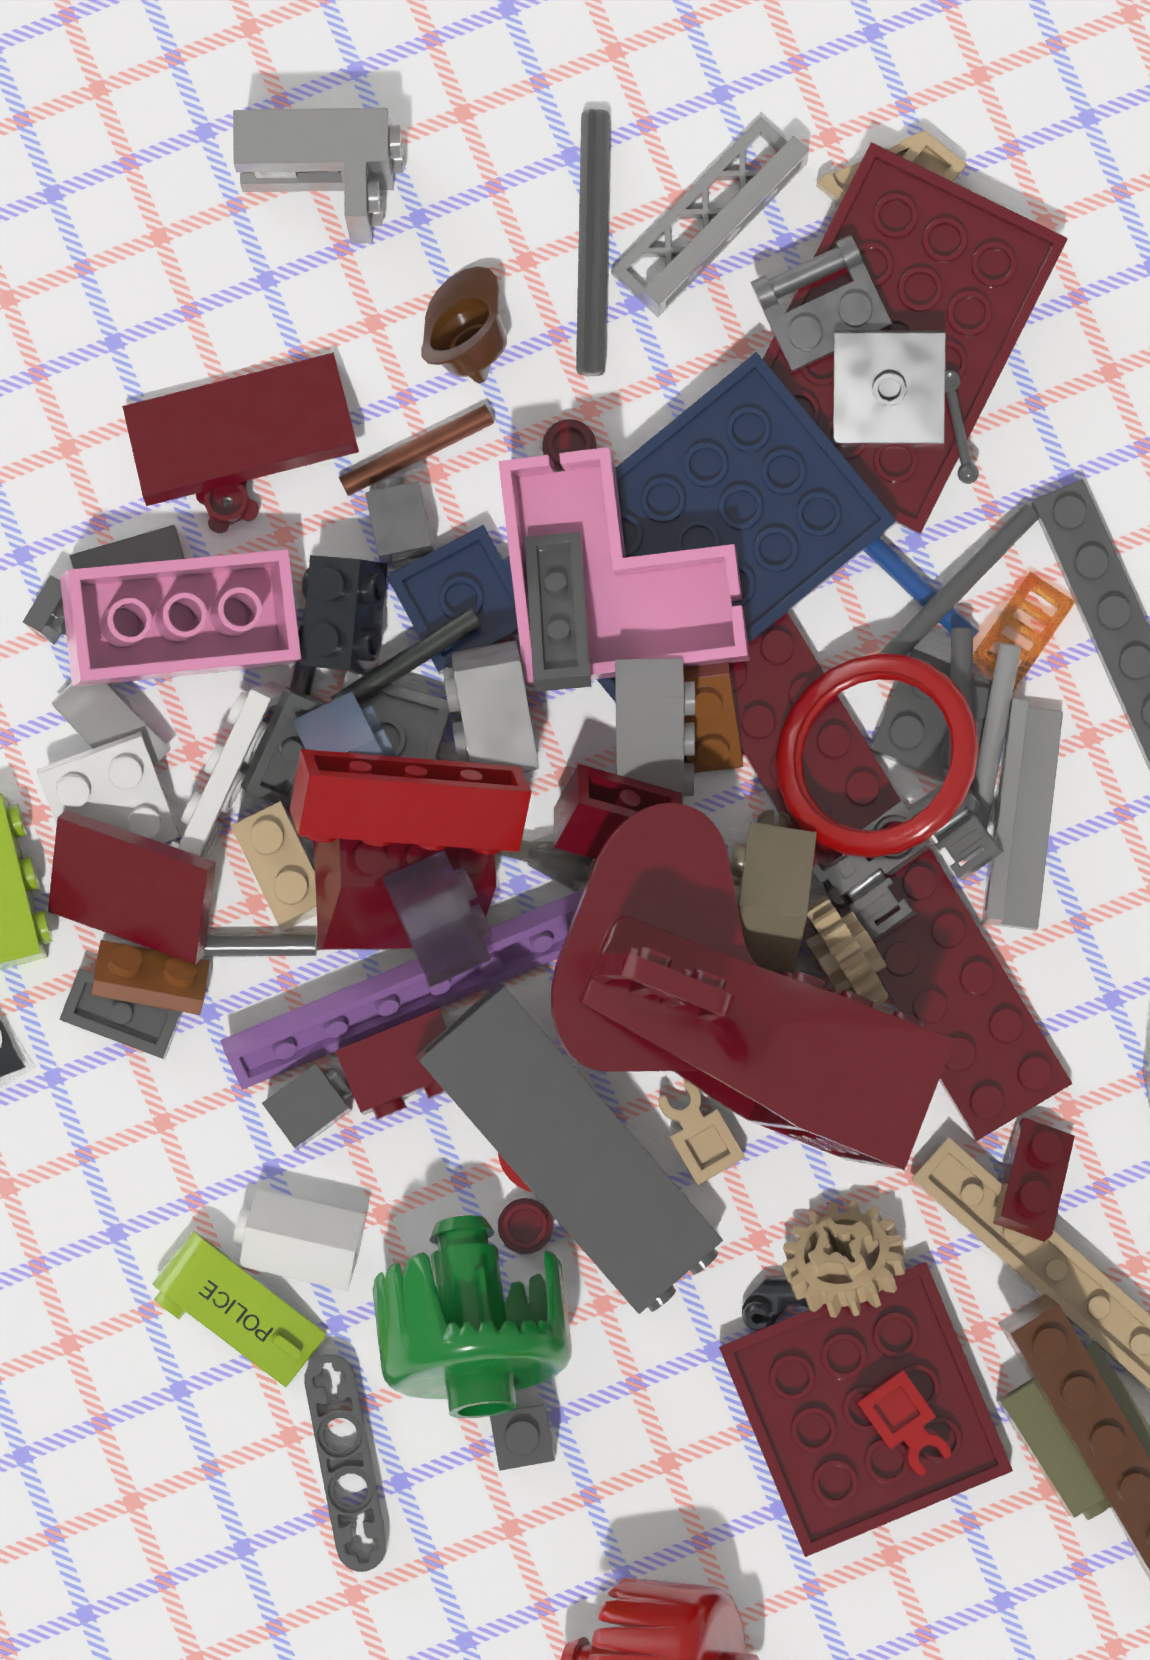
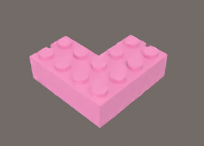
[498,447,750,688]

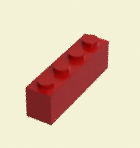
[290,749,532,855]

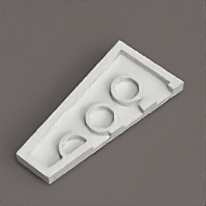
[170,681,285,858]

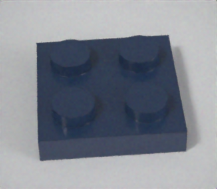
[387,525,518,675]

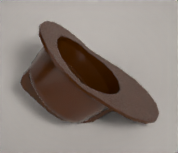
[421,266,507,384]

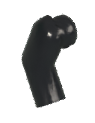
[742,1276,808,1331]

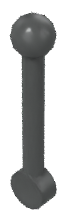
[945,370,979,484]

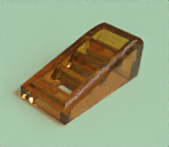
[973,571,1075,693]

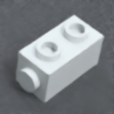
[233,1189,366,1291]

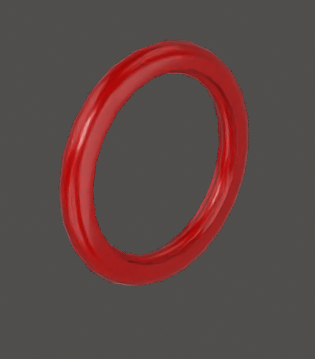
[776,653,979,858]

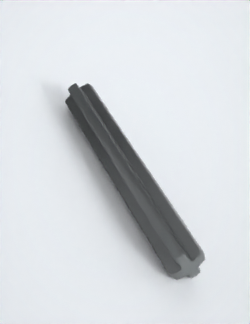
[576,109,610,376]

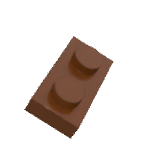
[683,662,744,773]
[90,940,210,1015]

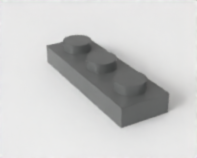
[525,532,592,692]

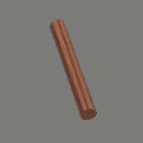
[338,404,494,496]

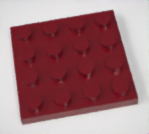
[719,1262,1013,1557]

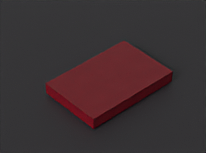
[48,810,216,965]

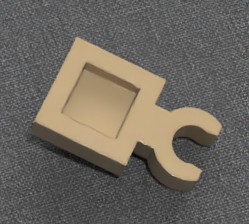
[658,1082,746,1186]

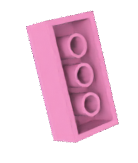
[60,549,301,687]

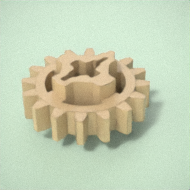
[804,895,889,1008]
[782,1201,906,1318]

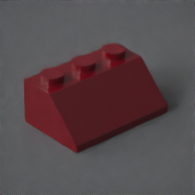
[313,839,496,950]

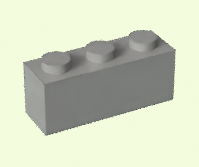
[615,659,695,804]

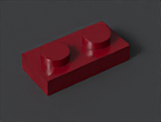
[993,1117,1075,1242]

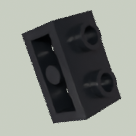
[298,555,388,672]

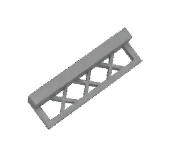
[611,116,809,318]
[981,698,1063,931]

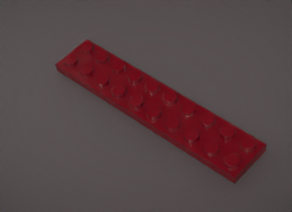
[729,613,1073,1141]

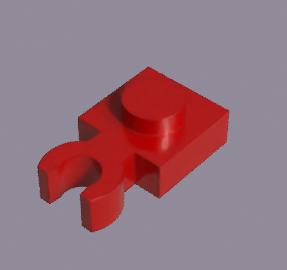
[856,1370,951,1476]

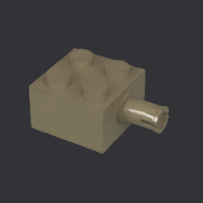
[731,810,816,974]

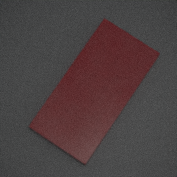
[122,352,359,506]

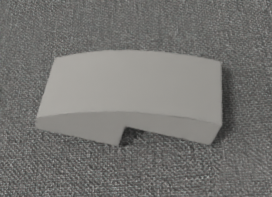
[52,683,171,766]

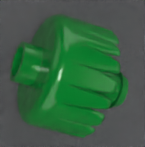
[372,1215,572,1418]

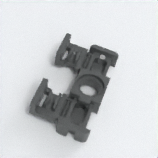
[813,770,1004,942]

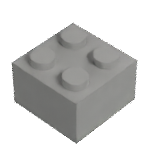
[442,641,539,772]

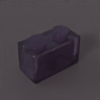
[382,850,492,987]

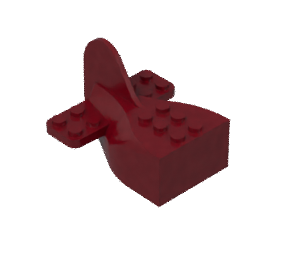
[551,803,954,1170]

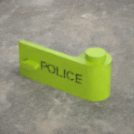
[152,1231,327,1388]

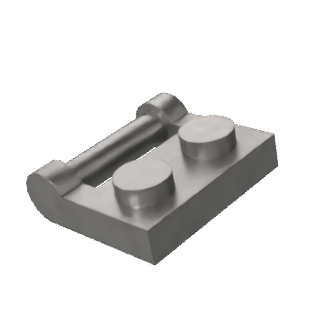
[750,235,892,373]

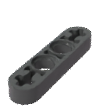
[304,1354,388,1572]

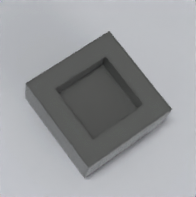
[22,575,66,645]

